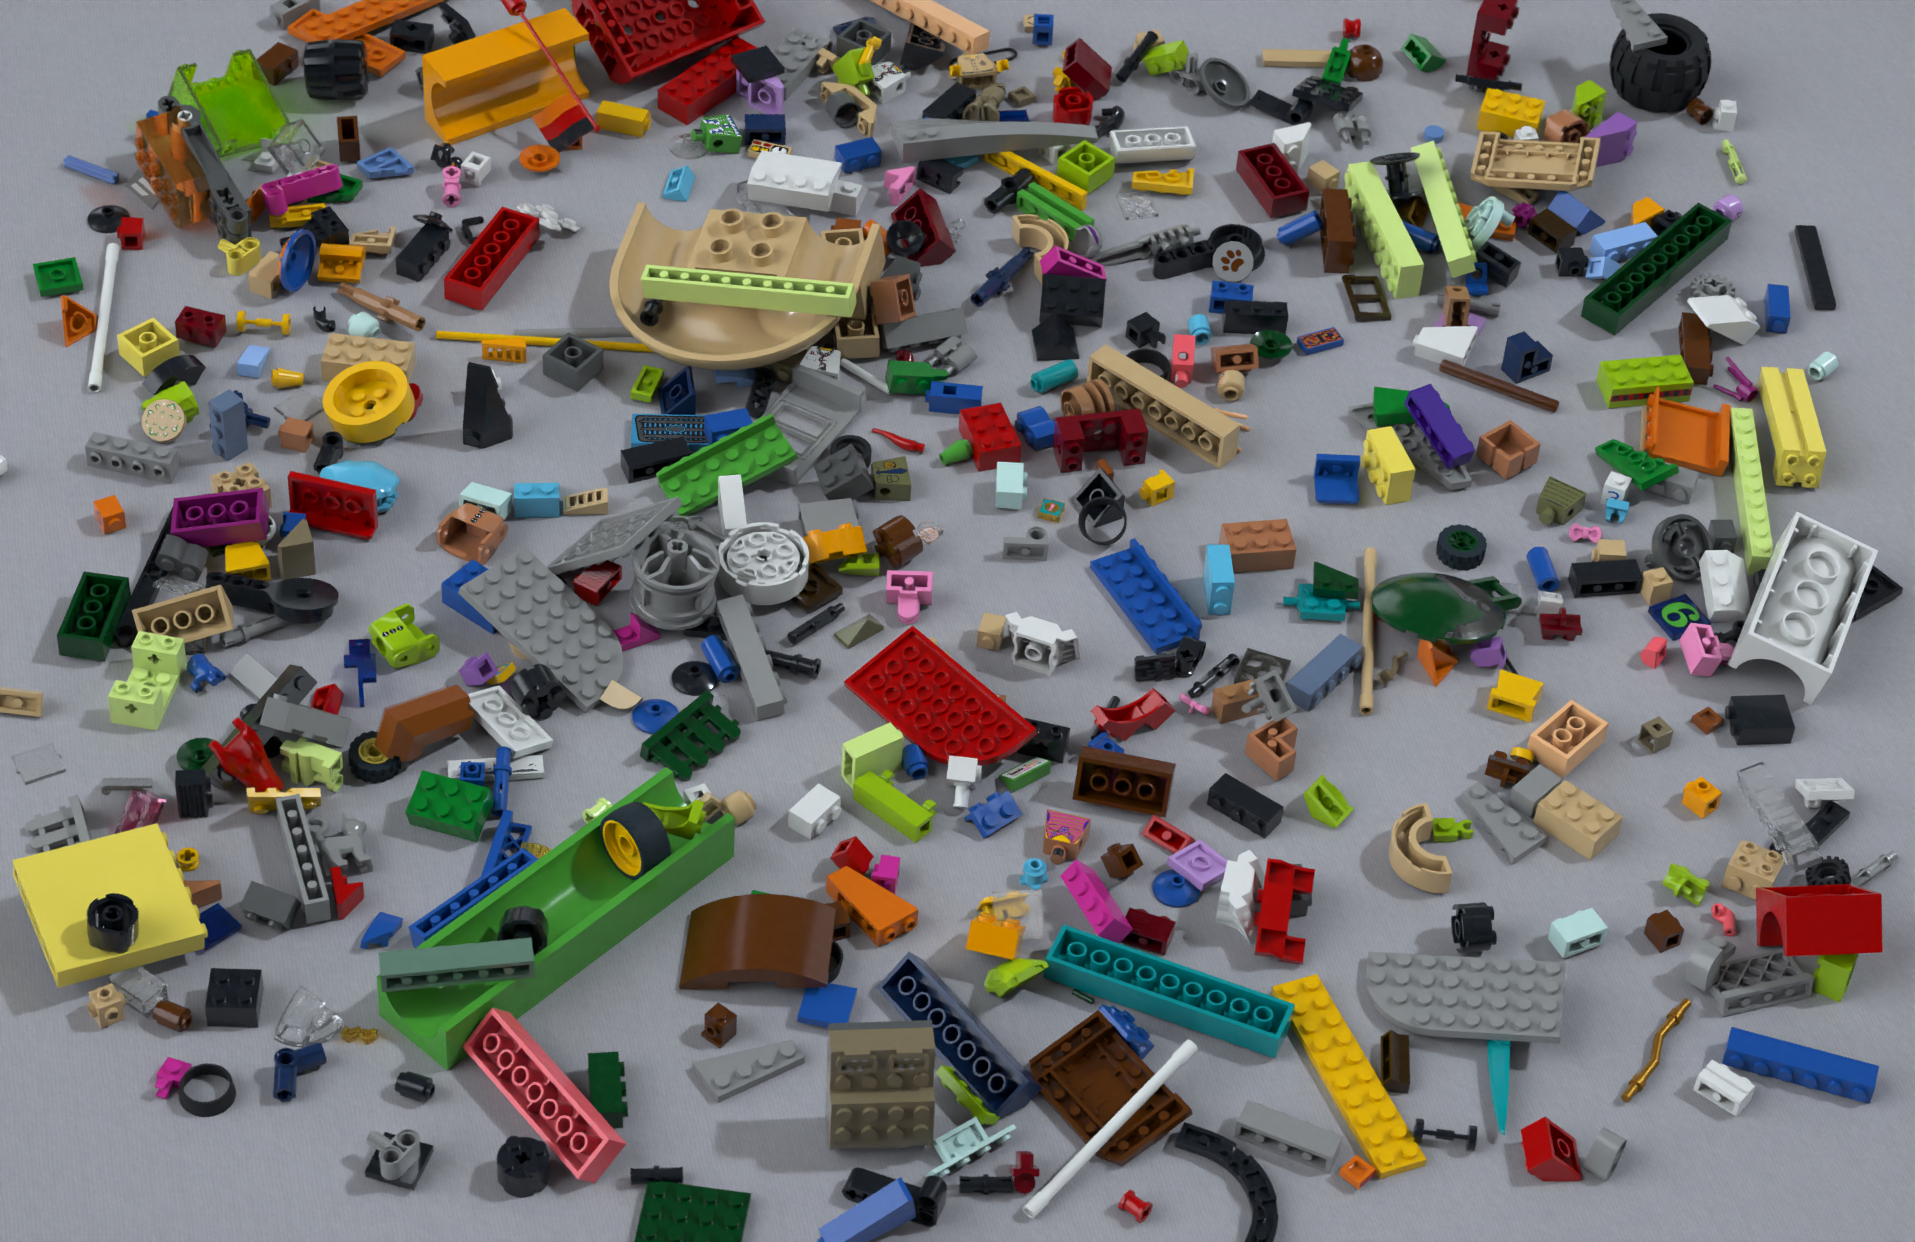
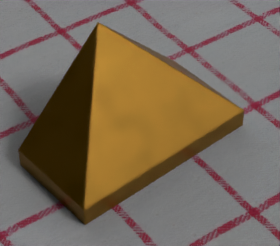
[1397,195,1429,228]

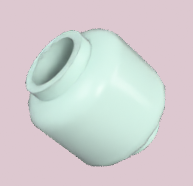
[348,312,381,338]

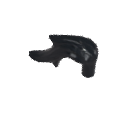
[1095,106,1125,140]

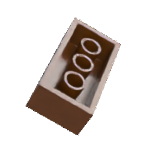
[1319,188,1357,274]
[1072,746,1176,817]

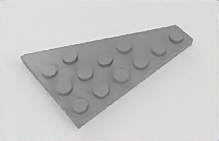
[1348,403,1472,490]

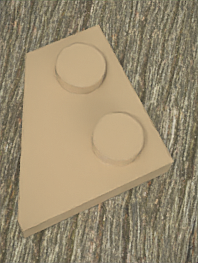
[349,226,396,255]

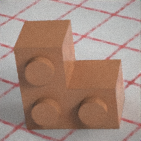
[1245,717,1298,781]

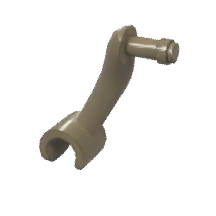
[1377,651,1408,686]

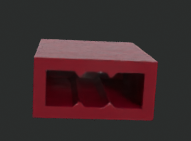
[1062,38,1112,101]

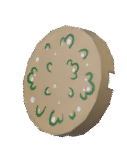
[142,399,186,443]

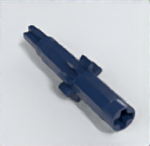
[971,247,1034,307]

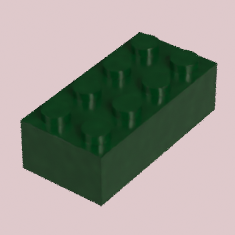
[57,571,131,662]

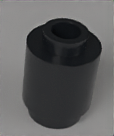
[395,1071,435,1103]

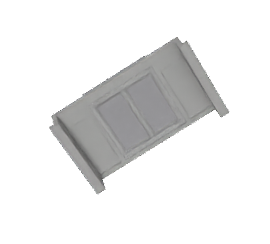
[760,363,864,486]

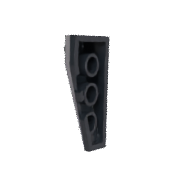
[900,23,945,70]

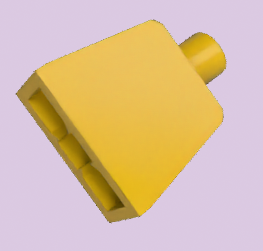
[225,541,271,581]

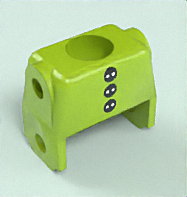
[368,603,440,668]

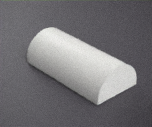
[1109,126,1196,164]

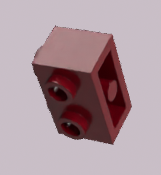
[175,306,227,347]

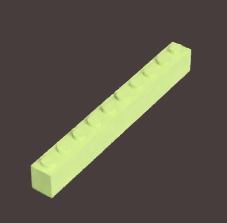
[1411,141,1478,278]
[641,265,857,317]
[1729,407,1774,575]

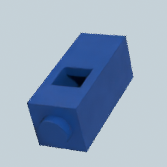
[1764,284,1791,334]
[925,381,983,414]

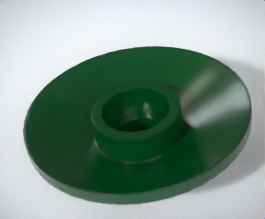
[1250,330,1292,360]
[177,738,219,770]

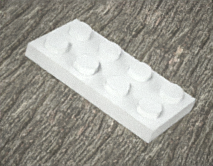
[467,685,553,759]

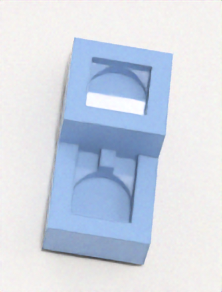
[712,368,756,388]

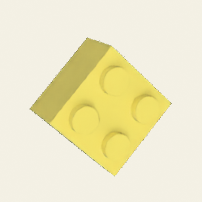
[117,317,180,377]

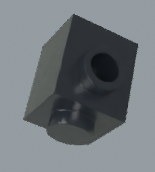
[1555,247,1588,277]

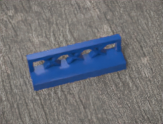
[481,810,532,876]

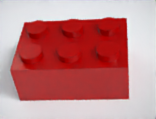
[958,403,1022,472]

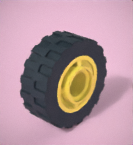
[349,731,402,783]

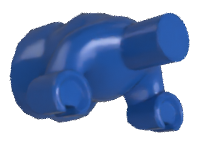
[187,653,226,693]

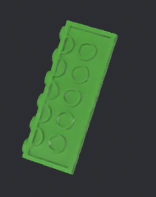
[656,414,798,520]

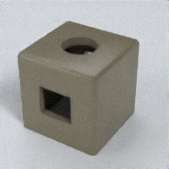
[1638,716,1674,754]

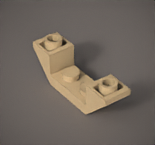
[820,82,877,138]

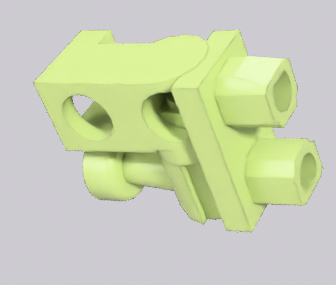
[280,737,343,792]

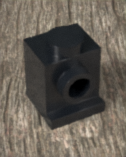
[1651,209,1682,236]

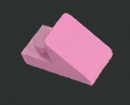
[884,166,916,206]

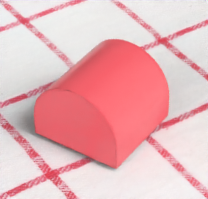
[1640,636,1667,669]

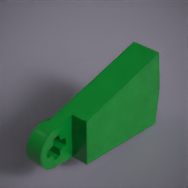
[1372,386,1450,426]

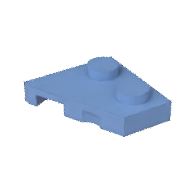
[357,147,414,179]

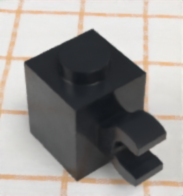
[1125,312,1166,348]

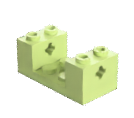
[108,631,187,731]

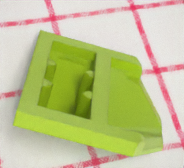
[838,553,879,576]
[1303,774,1354,829]

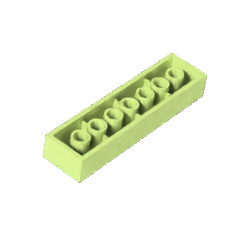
[1344,162,1424,299]

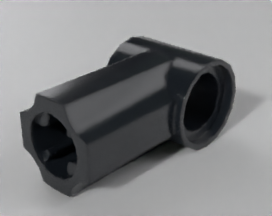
[314,431,344,475]

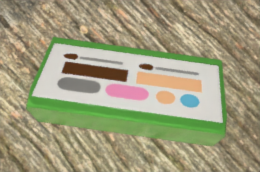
[999,756,1051,792]

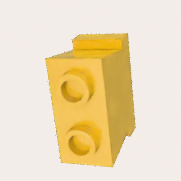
[1487,669,1544,723]

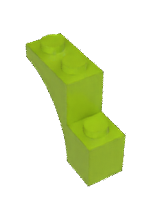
[643,799,706,840]

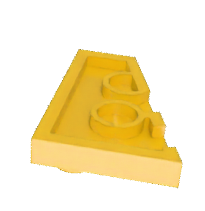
[1131,168,1194,195]
[246,788,321,815]

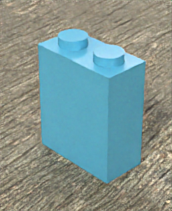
[1203,545,1235,615]

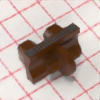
[1485,750,1530,788]

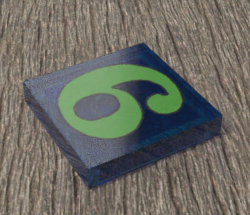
[1648,594,1711,641]

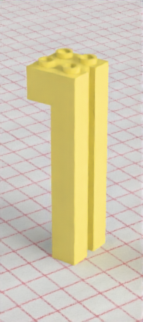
[1758,367,1827,488]

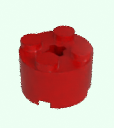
[1052,87,1093,126]

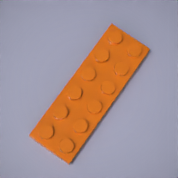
[287,8,406,77]

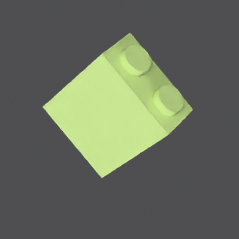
[841,722,904,789]

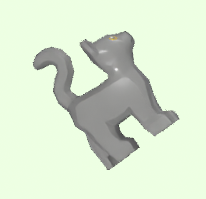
[309,813,373,882]

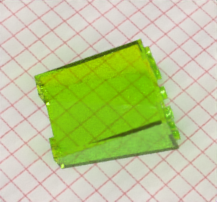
[168,49,292,158]

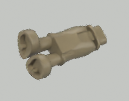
[962,83,1006,121]

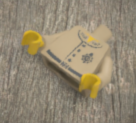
[948,52,1010,90]

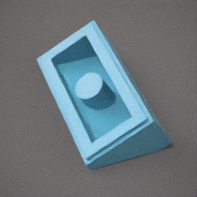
[663,165,695,201]

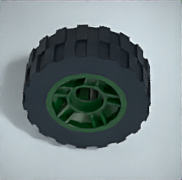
[1436,524,1487,571]

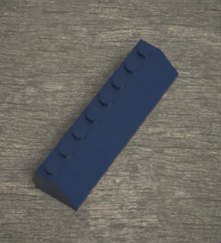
[876,952,1042,1118]

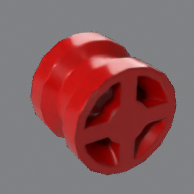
[1343,18,1361,38]

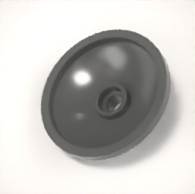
[1199,58,1250,108]

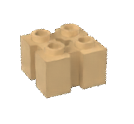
[210,462,272,509]

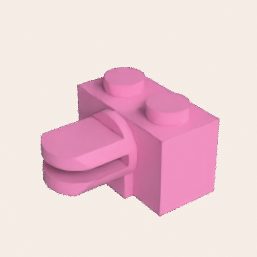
[886,570,933,624]
[1679,623,1734,677]

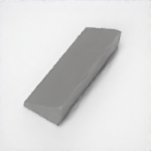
[230,653,278,700]

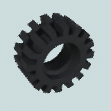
[1805,856,1852,885]

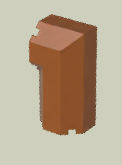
[374,685,474,762]

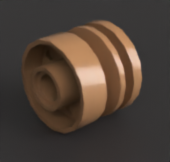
[1060,378,1115,417]

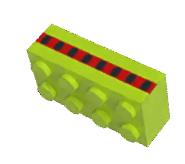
[1596,354,1694,408]

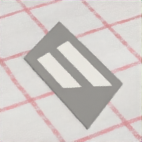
[125,169,165,209]

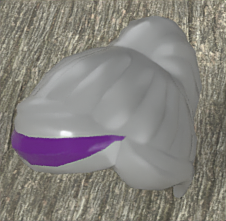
[1068,225,1103,259]

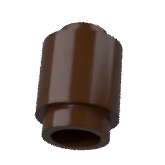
[152,1000,192,1032]

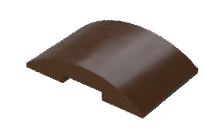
[679,894,837,989]

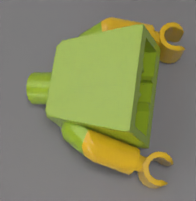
[831,36,882,96]

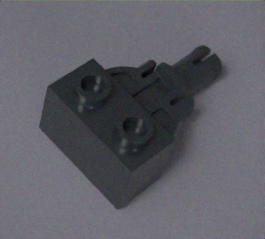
[280,206,349,248]

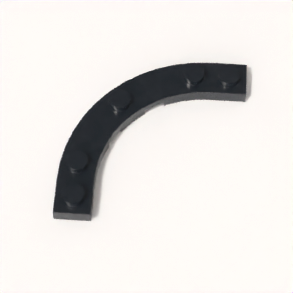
[1175,1122,1278,1242]

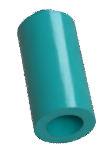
[1030,359,1078,393]

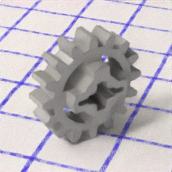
[1689,273,1736,298]

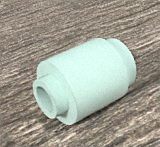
[1808,352,1839,381]

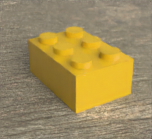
[1476,88,1545,138]

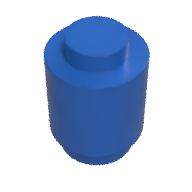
[902,744,929,780]

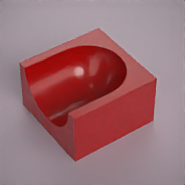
[1756,884,1883,956]

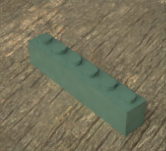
[379,938,535,992]

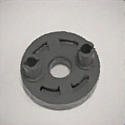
[1644,514,1713,581]

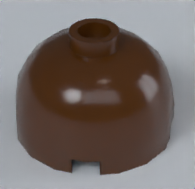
[1345,44,1383,82]

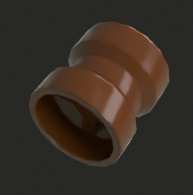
[1686,98,1714,125]

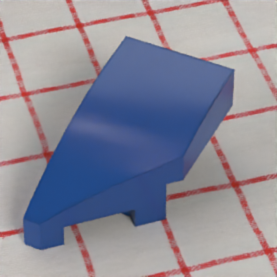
[360,912,403,949]

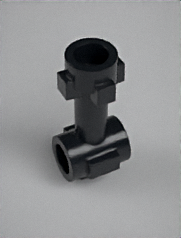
[1714,620,1745,643]

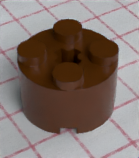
[873,515,923,569]

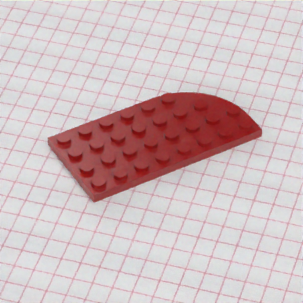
[844,625,1038,766]

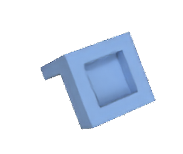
[1586,256,1619,280]

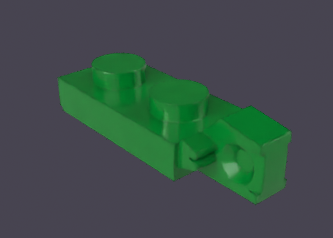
[1321,38,1351,85]

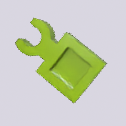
[1431,818,1474,842]

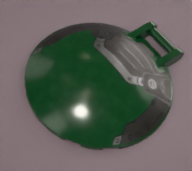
[1371,572,1522,644]

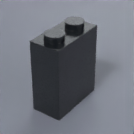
[1725,694,1795,745]

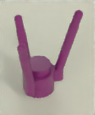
[1713,357,1759,402]

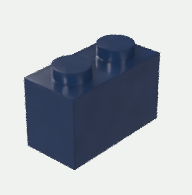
[744,114,786,145]

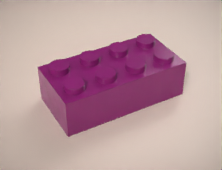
[170,488,270,547]

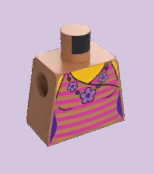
[1043,809,1091,865]

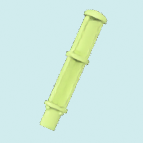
[1722,140,1747,184]

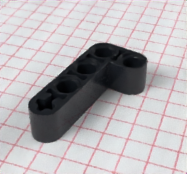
[842,1167,947,1227]

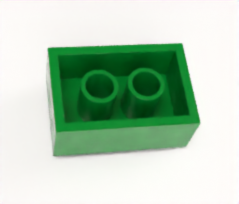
[405,770,494,842]

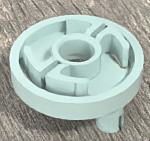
[1464,196,1515,253]

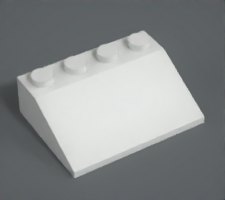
[747,151,842,212]

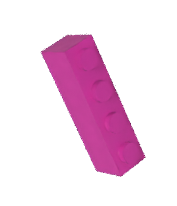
[1060,859,1133,943]

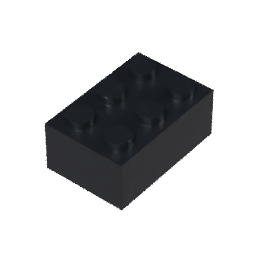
[1039,274,1106,328]

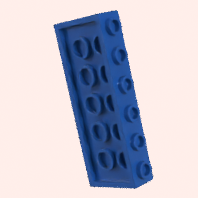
[1090,538,1202,655]

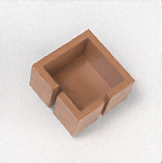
[1476,420,1541,480]

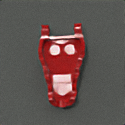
[208,717,284,792]

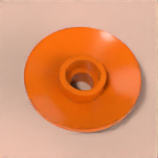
[519,145,560,172]

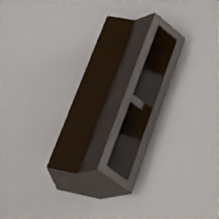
[1380,1030,1410,1094]

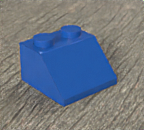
[1547,191,1606,235]

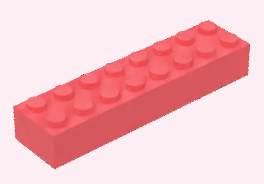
[462,1008,627,1183]

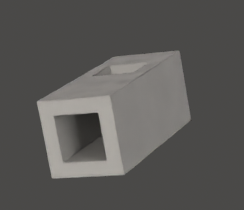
[270,0,321,30]

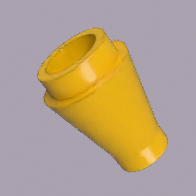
[271,368,303,389]

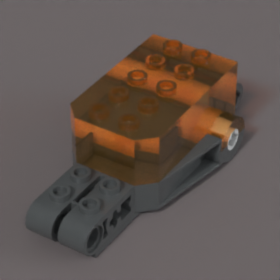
[134,96,251,245]

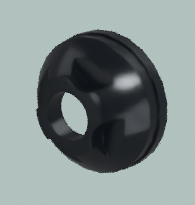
[886,220,924,257]

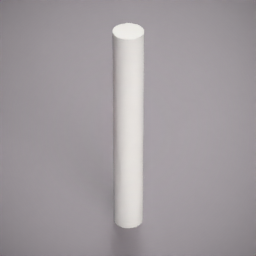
[840,358,892,395]

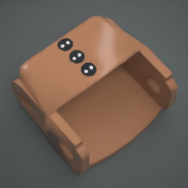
[436,503,508,565]

